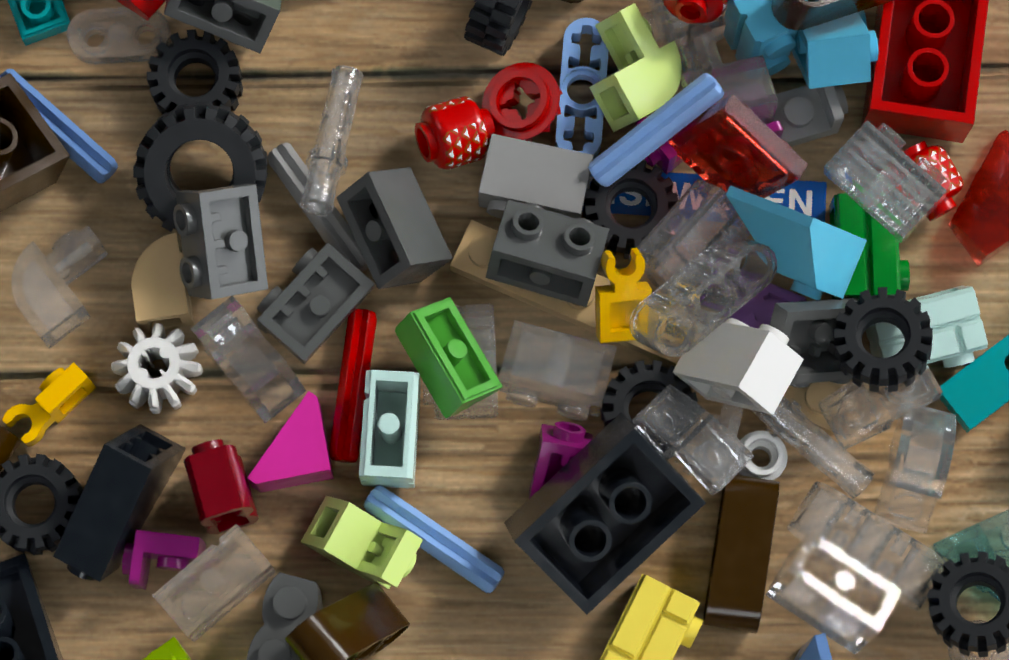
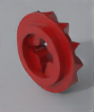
[482,62,563,142]

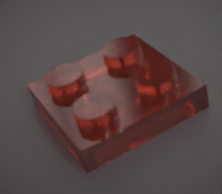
[668,94,808,206]

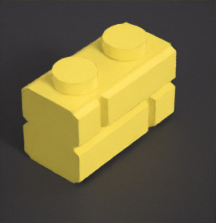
[600,574,704,660]

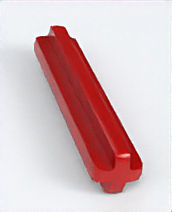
[329,309,377,463]

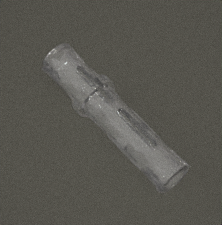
[300,65,364,216]
[749,396,875,499]

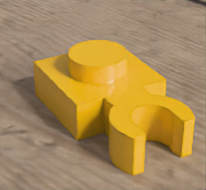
[595,248,652,343]

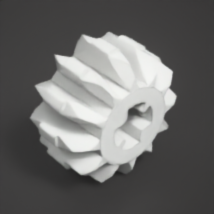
[111,323,203,414]

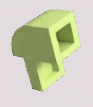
[589,3,682,132]
[301,495,423,589]

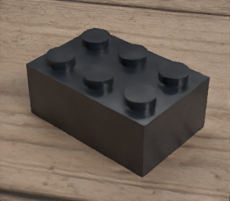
[504,412,706,615]

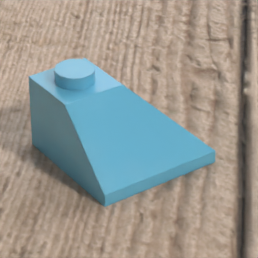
[726,185,867,300]

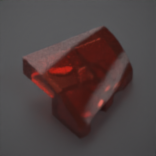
[948,130,1009,266]

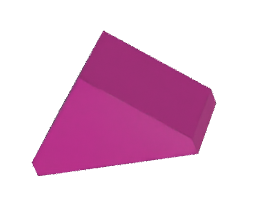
[247,391,334,493]

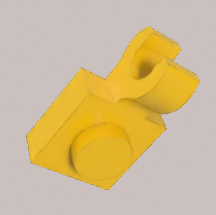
[2,362,96,447]

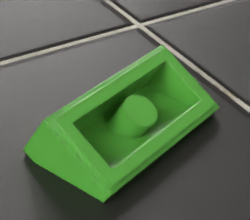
[395,297,503,418]

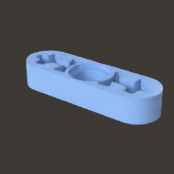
[555,18,609,160]

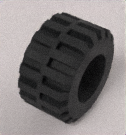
[133,101,268,232]

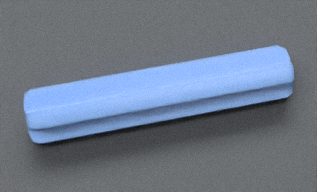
[588,73,724,187]
[364,485,504,593]

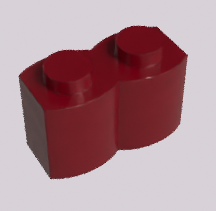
[184,439,259,534]

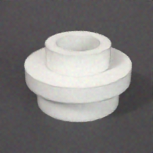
[734,431,788,481]

